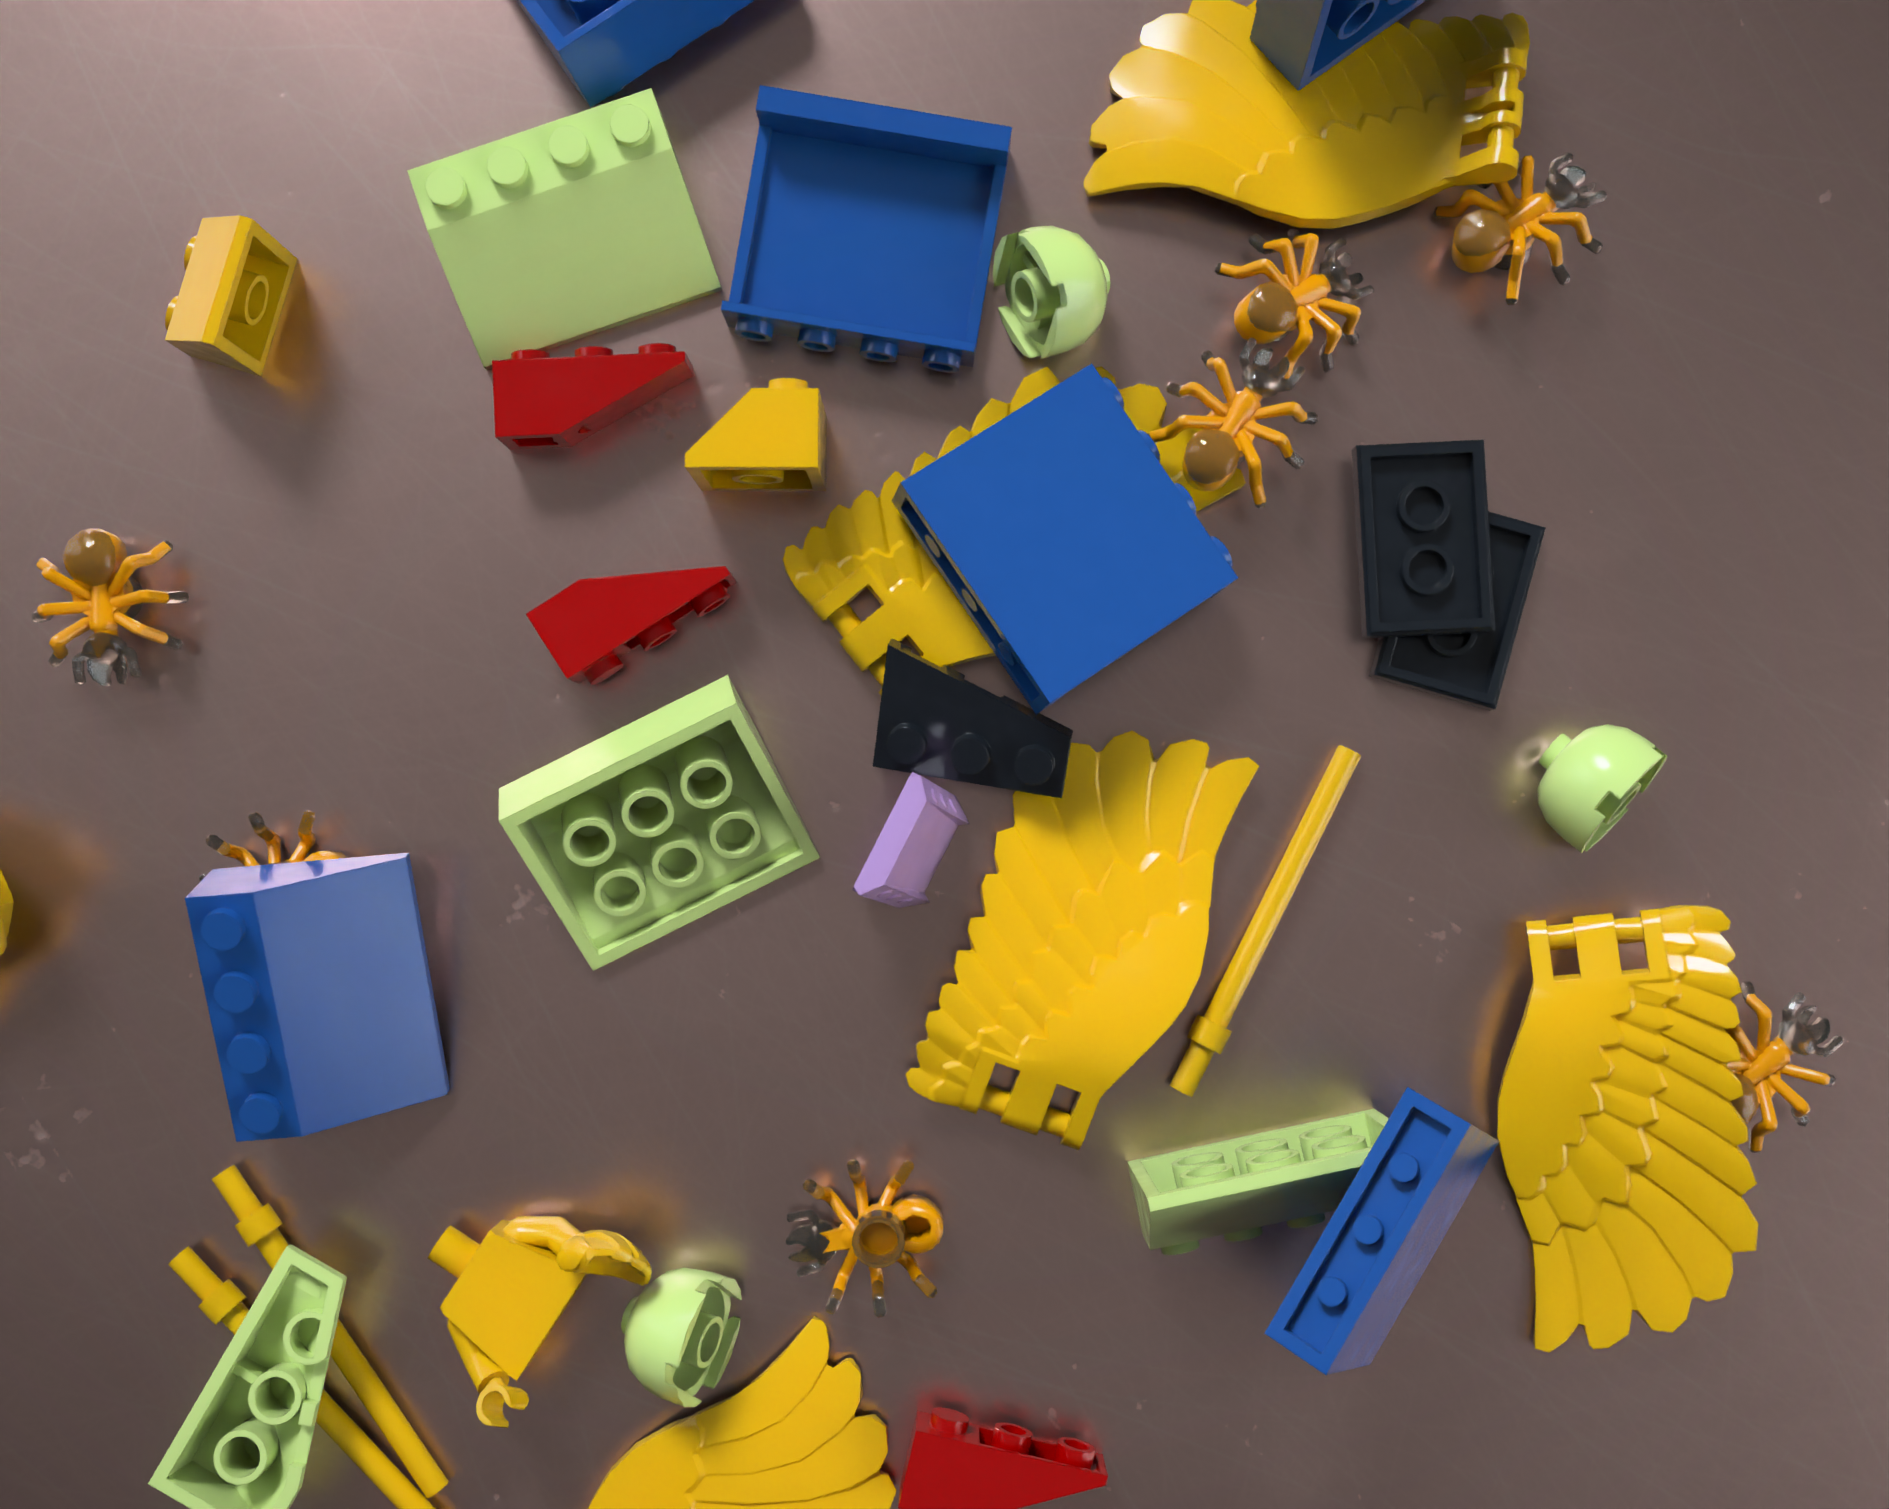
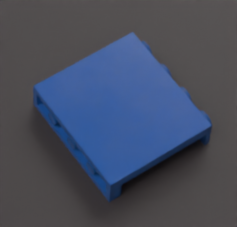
[721,85,1012,372]
[892,363,1238,715]
[1264,1087,1499,1375]

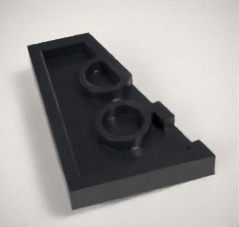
[873,638,1073,798]

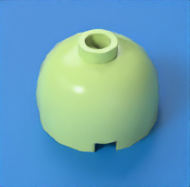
[993,226,1111,359]
[1538,724,1667,853]
[621,1268,742,1407]

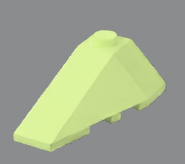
[148,1244,347,1509]

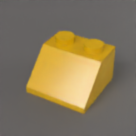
[165,215,297,377]
[685,378,827,491]

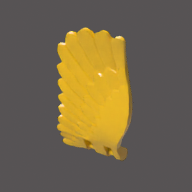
[1084,0,1530,229]
[782,366,1246,695]
[905,731,1259,1150]
[1497,905,1759,1353]
[588,1316,897,1509]

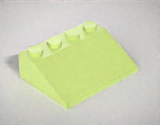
[407,88,722,370]
[499,675,820,971]
[1127,1109,1389,1255]

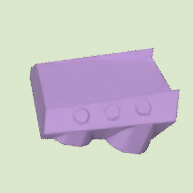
[853,772,970,908]

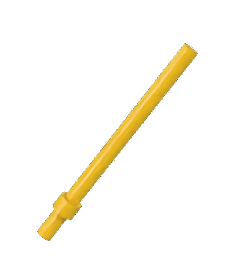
[1169,745,1361,1097]
[211,1164,449,1499]
[168,1246,436,1509]

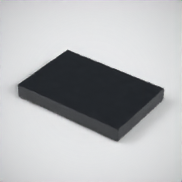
[1352,440,1495,638]
[1369,511,1546,711]

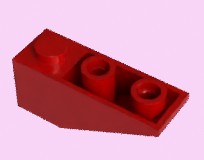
[492,343,694,450]
[526,566,737,685]
[898,1407,1108,1509]

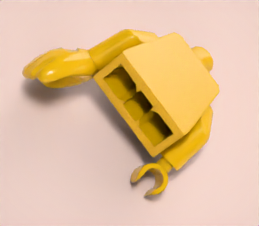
[427,1216,652,1428]

